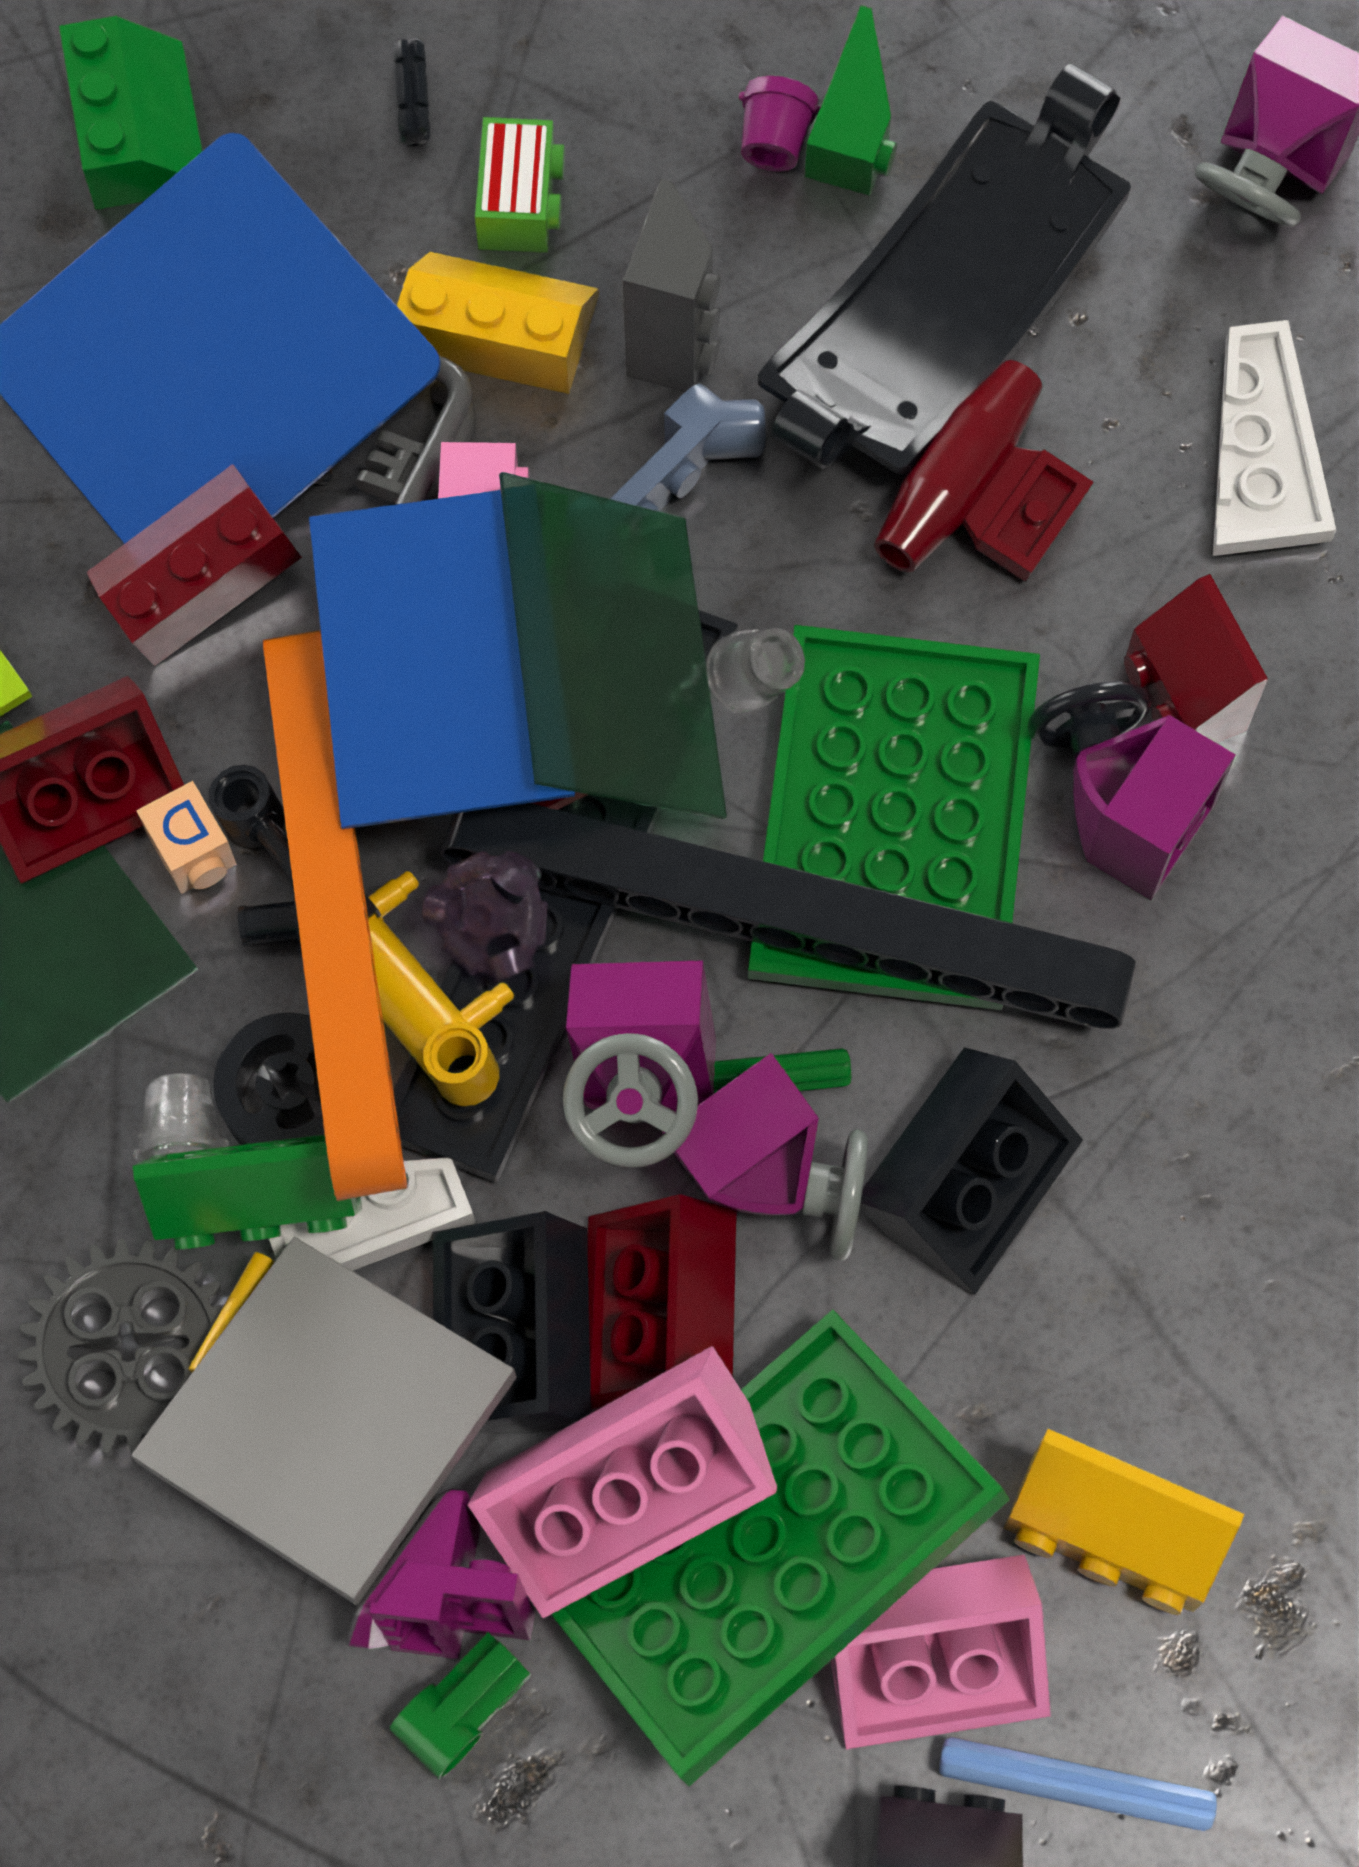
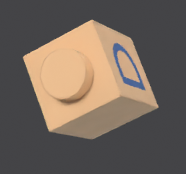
[136,781,237,894]

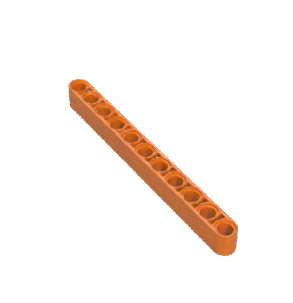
[263,630,407,1201]

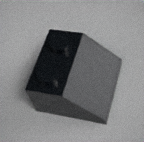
[870,1785,1023,1867]

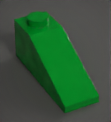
[805,5,897,196]

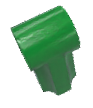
[389,1632,531,1779]

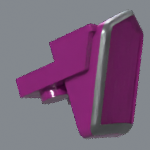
[345,1489,535,1659]

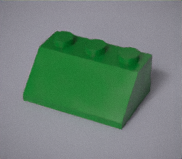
[59,16,202,210]
[132,1134,362,1249]

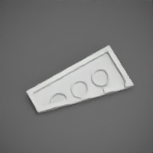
[1213,320,1336,556]

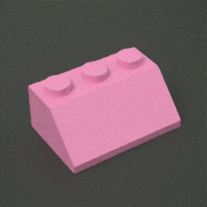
[830,1554,1051,1749]

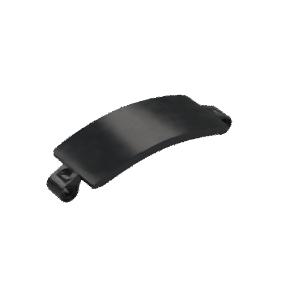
[758,64,1131,474]

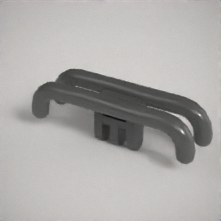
[355,356,476,505]

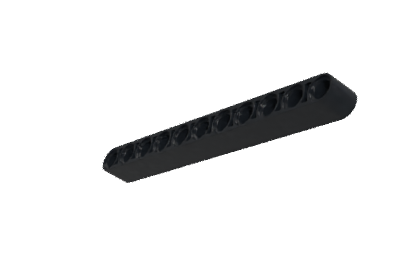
[440,803,1136,1029]

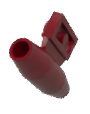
[874,360,1094,582]

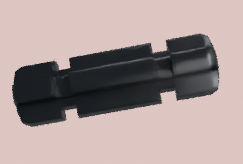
[394,38,430,145]

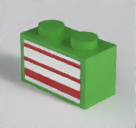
[475,117,565,253]

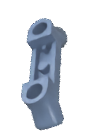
[564,383,766,609]

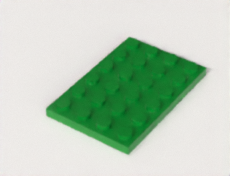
[748,625,1040,1010]
[551,1309,1010,1787]

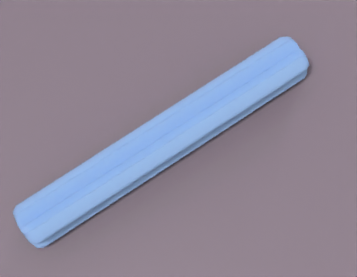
[939,1737,1217,1831]

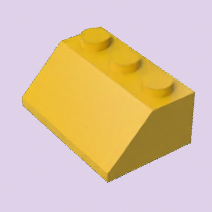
[397,252,599,394]
[1003,1429,1245,1615]

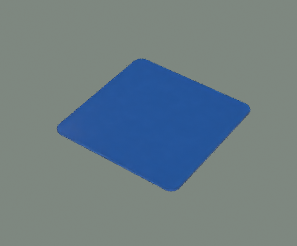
[0,133,441,544]

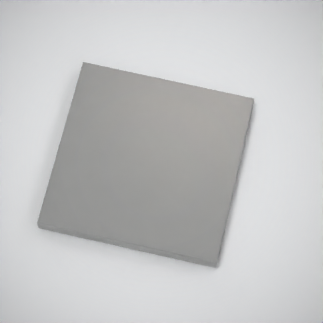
[131,1236,517,1606]

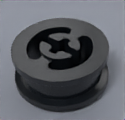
[213,1012,325,1145]

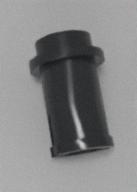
[238,896,301,947]

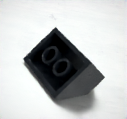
[860,1047,1083,1295]
[433,1211,591,1434]

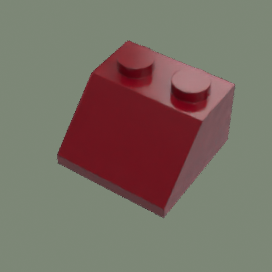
[1124,574,1268,743]

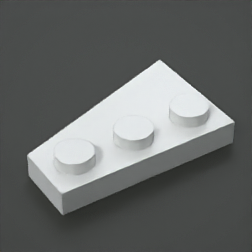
[269,1158,476,1271]

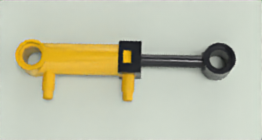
[208,764,514,1106]

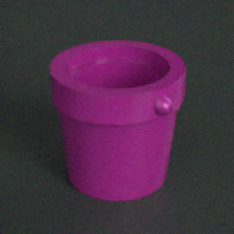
[738,75,821,172]

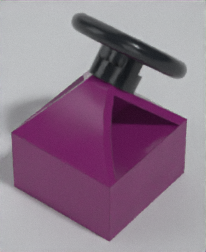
[1027,681,1236,901]

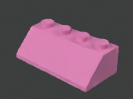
[468,1346,777,1618]

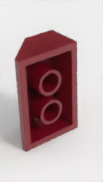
[87,464,302,666]
[0,676,184,884]
[588,1194,737,1413]

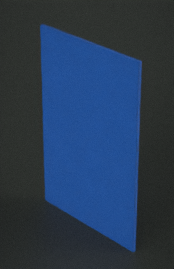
[309,485,575,829]

